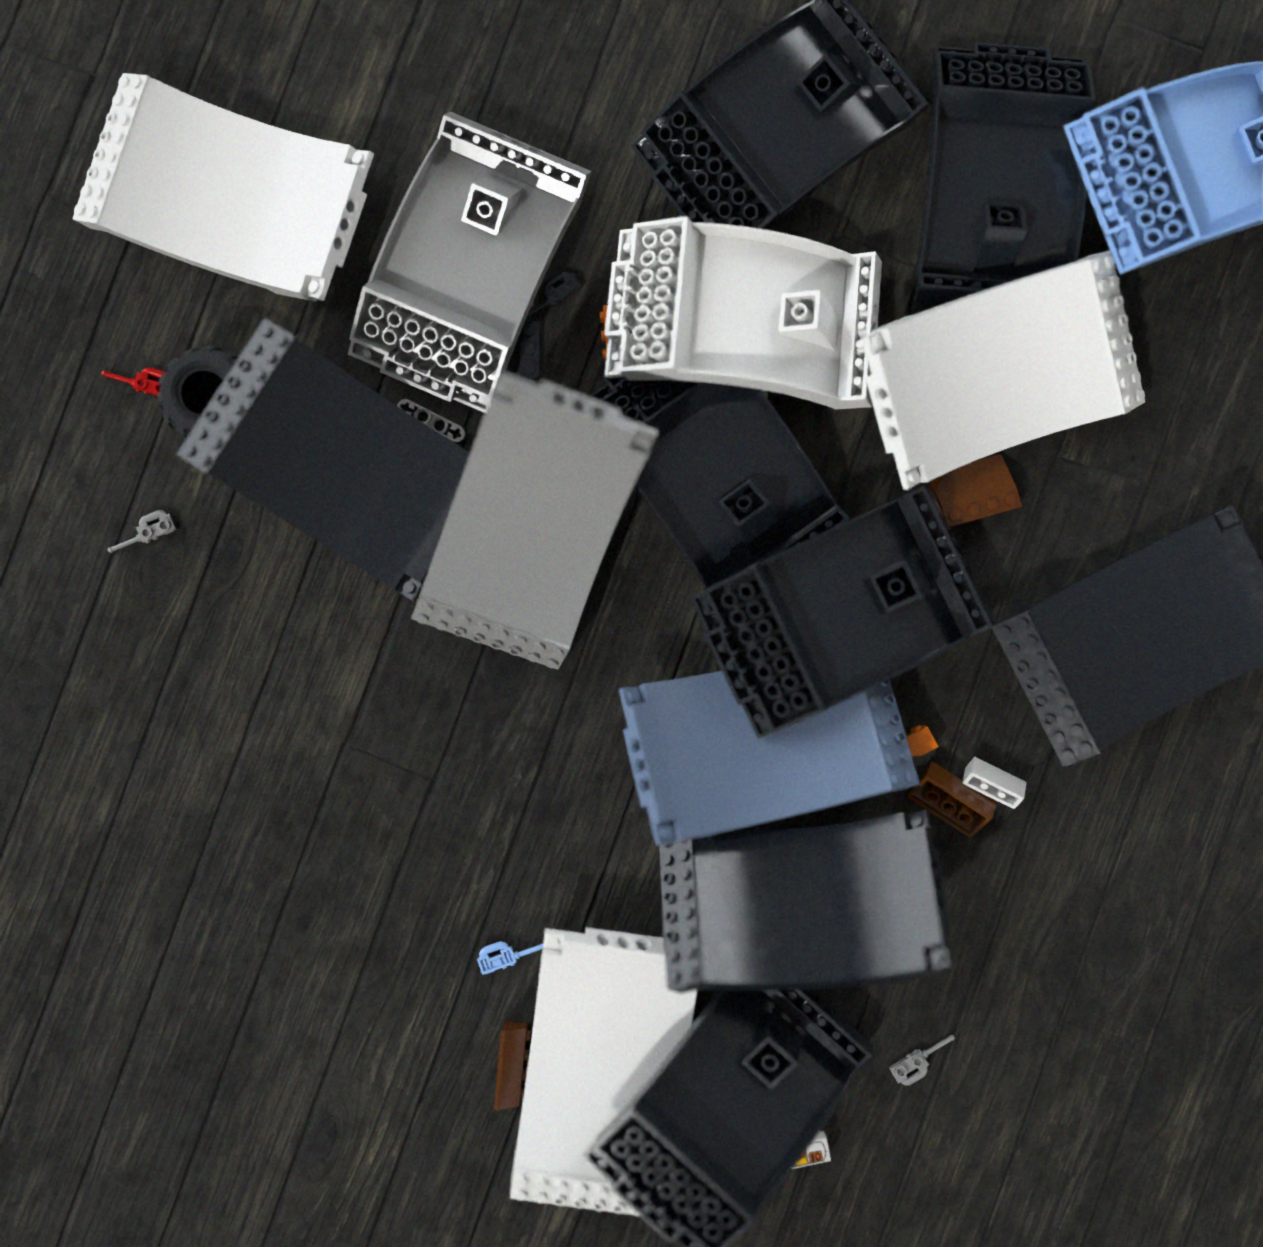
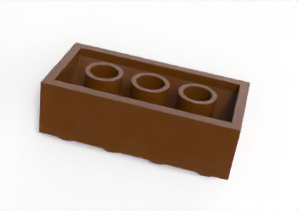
[906,761,997,838]
[494,1021,531,1110]

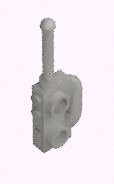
[108,510,177,553]
[889,1035,955,1086]

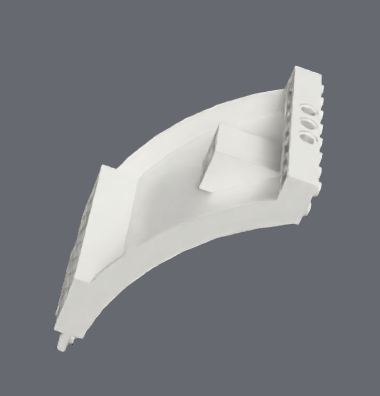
[73,73,374,302]
[605,217,882,409]
[862,250,1145,490]
[510,928,697,1216]

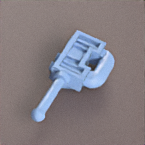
[477,941,544,975]

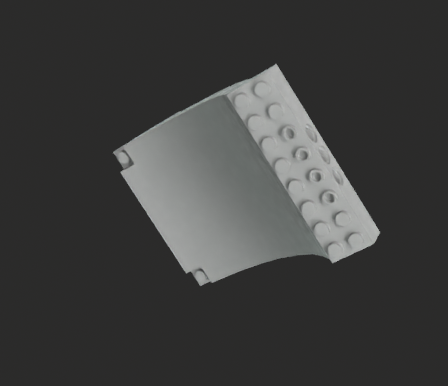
[348,112,591,413]
[411,372,657,670]

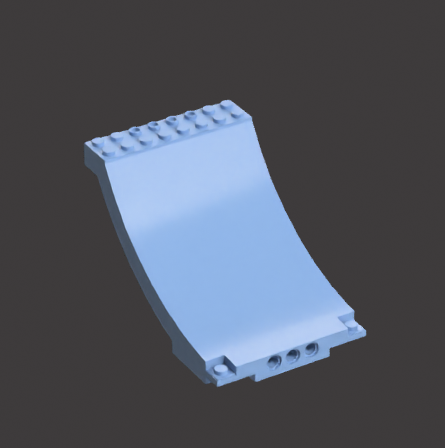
[1064,61,1263,274]

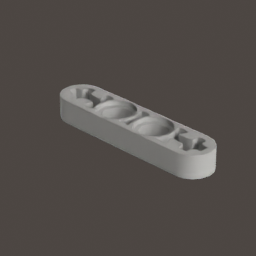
[397,399,466,444]

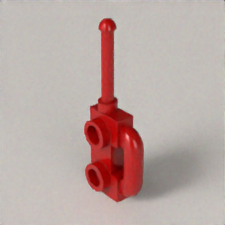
[101,367,166,396]

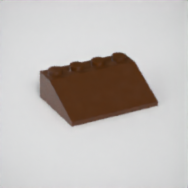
[929,454,1022,527]

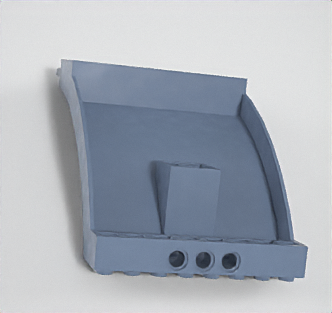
[619,671,920,845]

